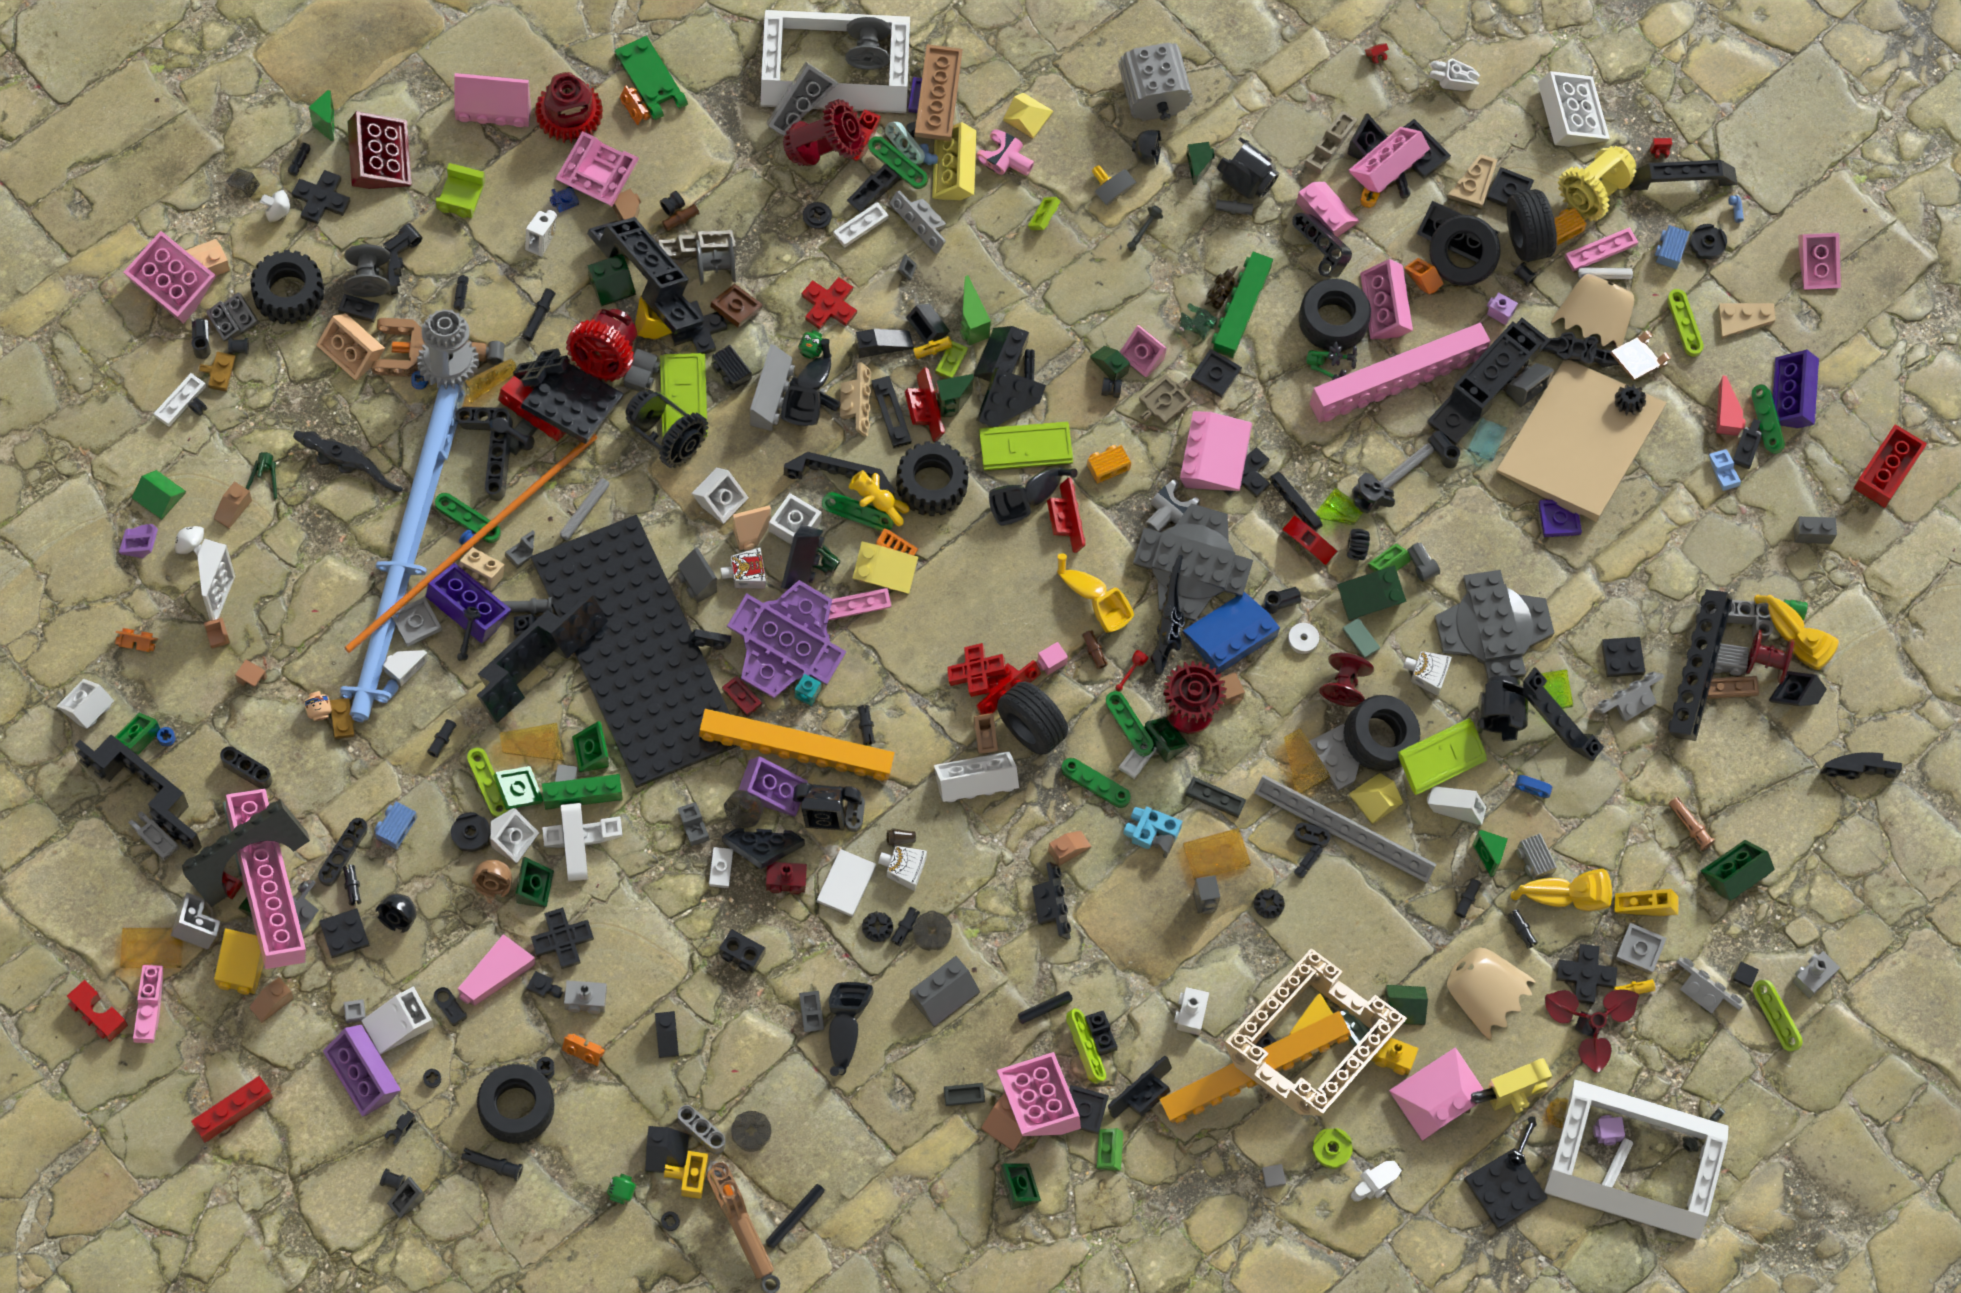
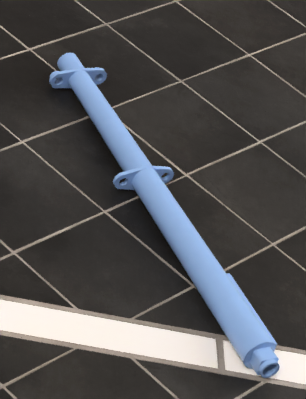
[340,381,466,722]

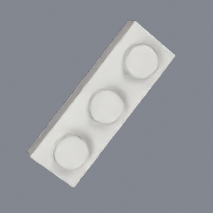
[833,202,889,248]
[154,373,206,427]

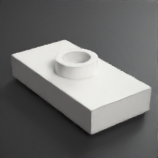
[709,847,733,888]

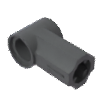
[1407,543,1440,582]

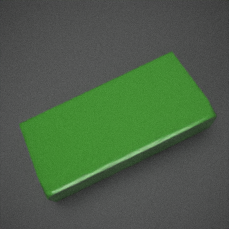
[1368,543,1410,572]
[1097,1128,1123,1171]

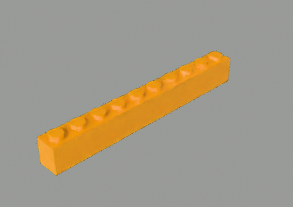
[699,709,895,781]
[1160,1011,1352,1124]

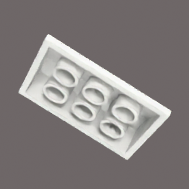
[1538,71,1610,147]
[196,539,235,621]

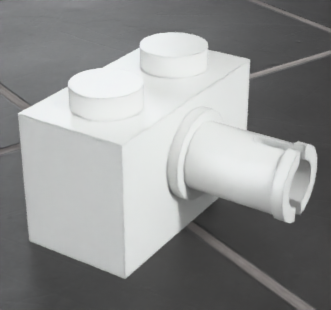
[1174,987,1209,1035]

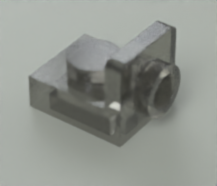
[226,168,260,197]

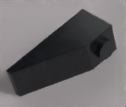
[855,329,914,358]

